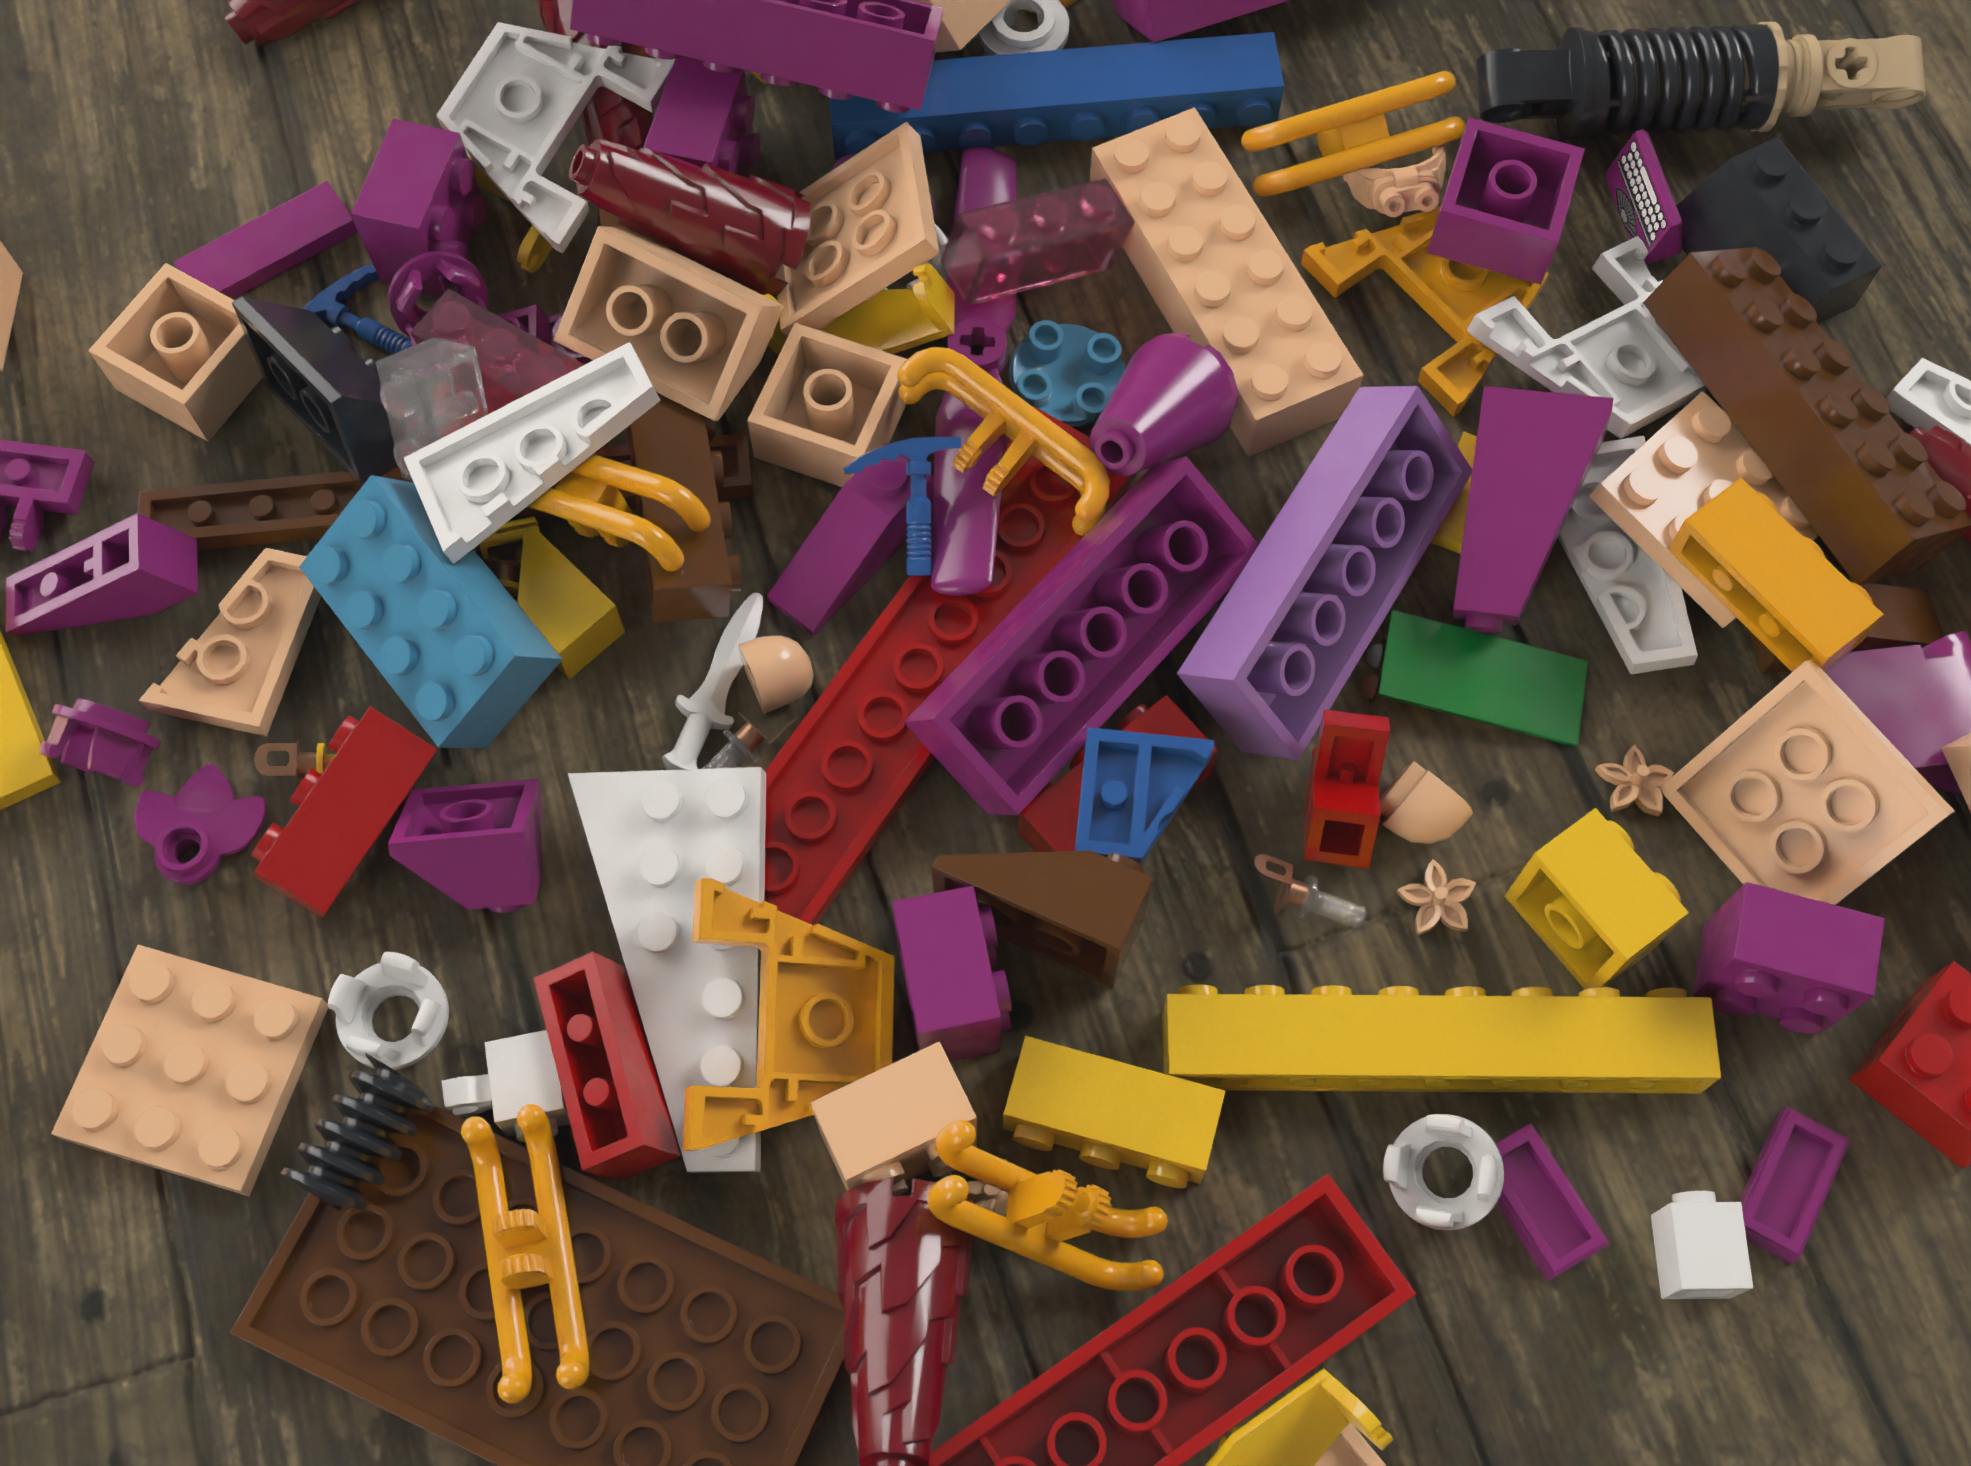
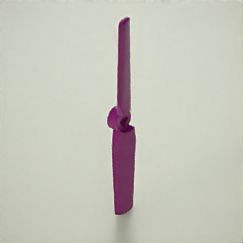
[931,146,1016,596]

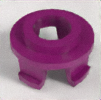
[388,251,493,358]
[39,698,162,787]

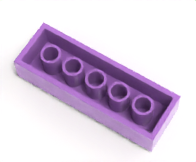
[1177,386,1472,761]

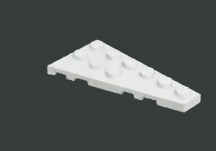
[568,767,766,1173]

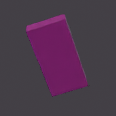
[1739,1106,1851,1264]
[1496,1123,1610,1282]

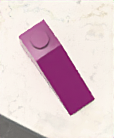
[767,442,934,637]
[6,513,198,636]

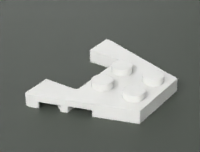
[436,22,675,254]
[1467,236,1708,439]

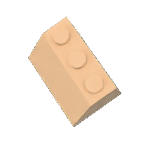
[553,226,784,421]

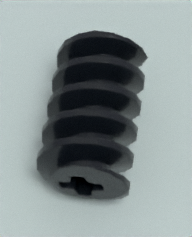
[280,1053,436,1211]

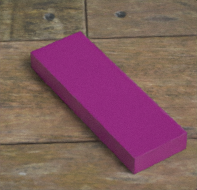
[173,181,358,299]

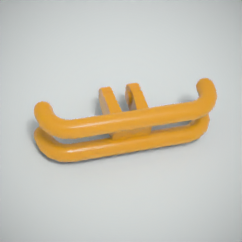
[1241,71,1466,197]
[897,347,1110,536]
[527,454,711,571]
[461,1104,589,1404]
[927,1120,1168,1291]

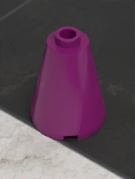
[1090,332,1239,476]

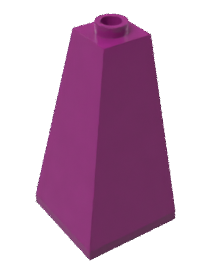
[1453,386,1614,633]

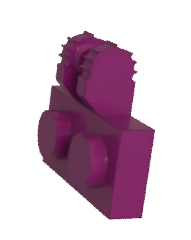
[0,440,95,552]

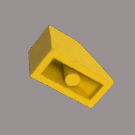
[517,526,625,680]

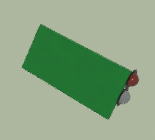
[1361,610,1588,747]

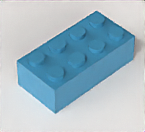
[299,475,562,748]

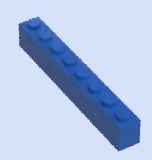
[829,32,1284,160]

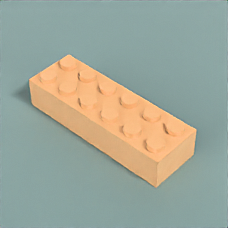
[1089,107,1364,457]

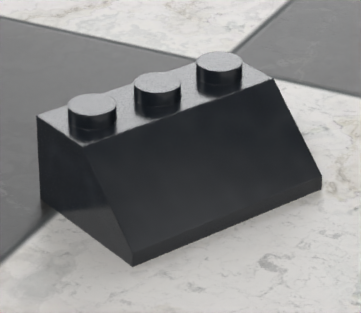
[1676,137,1882,324]
[232,297,424,485]

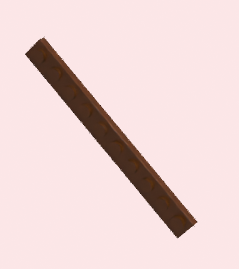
[138,433,754,551]

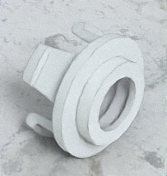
[978,0,1069,56]
[328,952,449,1070]
[1383,1114,1504,1231]

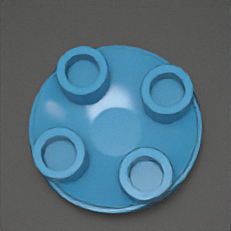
[1009,320,1126,427]

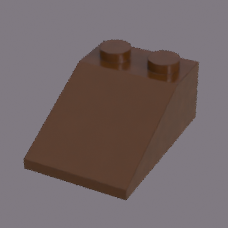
[932,851,1153,988]

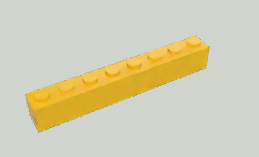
[1162,985,1721,1094]

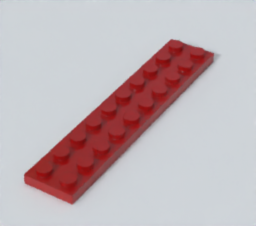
[764,407,1136,925]

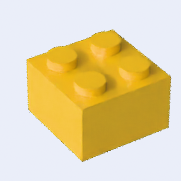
[1504,808,1689,989]

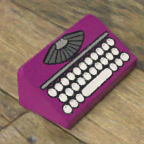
[1606,129,1683,265]

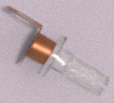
[702,713,797,769]
[1254,854,1366,928]

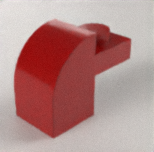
[1304,710,1390,868]

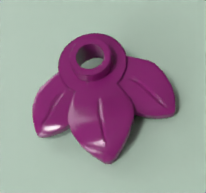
[134,763,267,885]

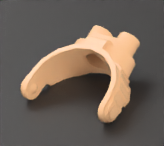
[1342,144,1446,217]

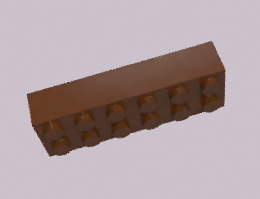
[1643,247,1971,585]

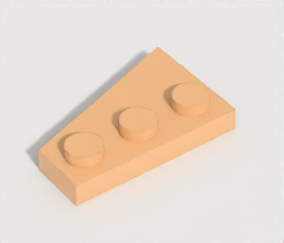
[139,548,321,737]

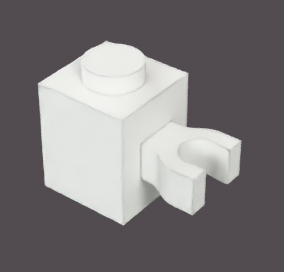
[442,1030,570,1142]

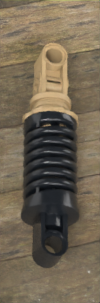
[1476,22,1926,139]

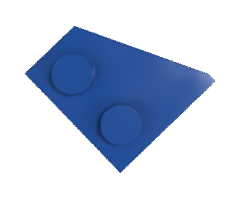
[1075,727,1214,866]

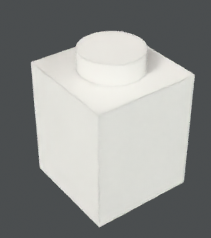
[1651,1191,1753,1299]

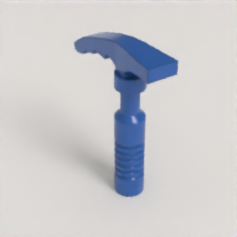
[303,264,427,367]
[843,437,961,575]

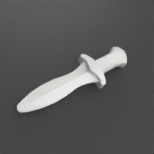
[662,593,763,770]

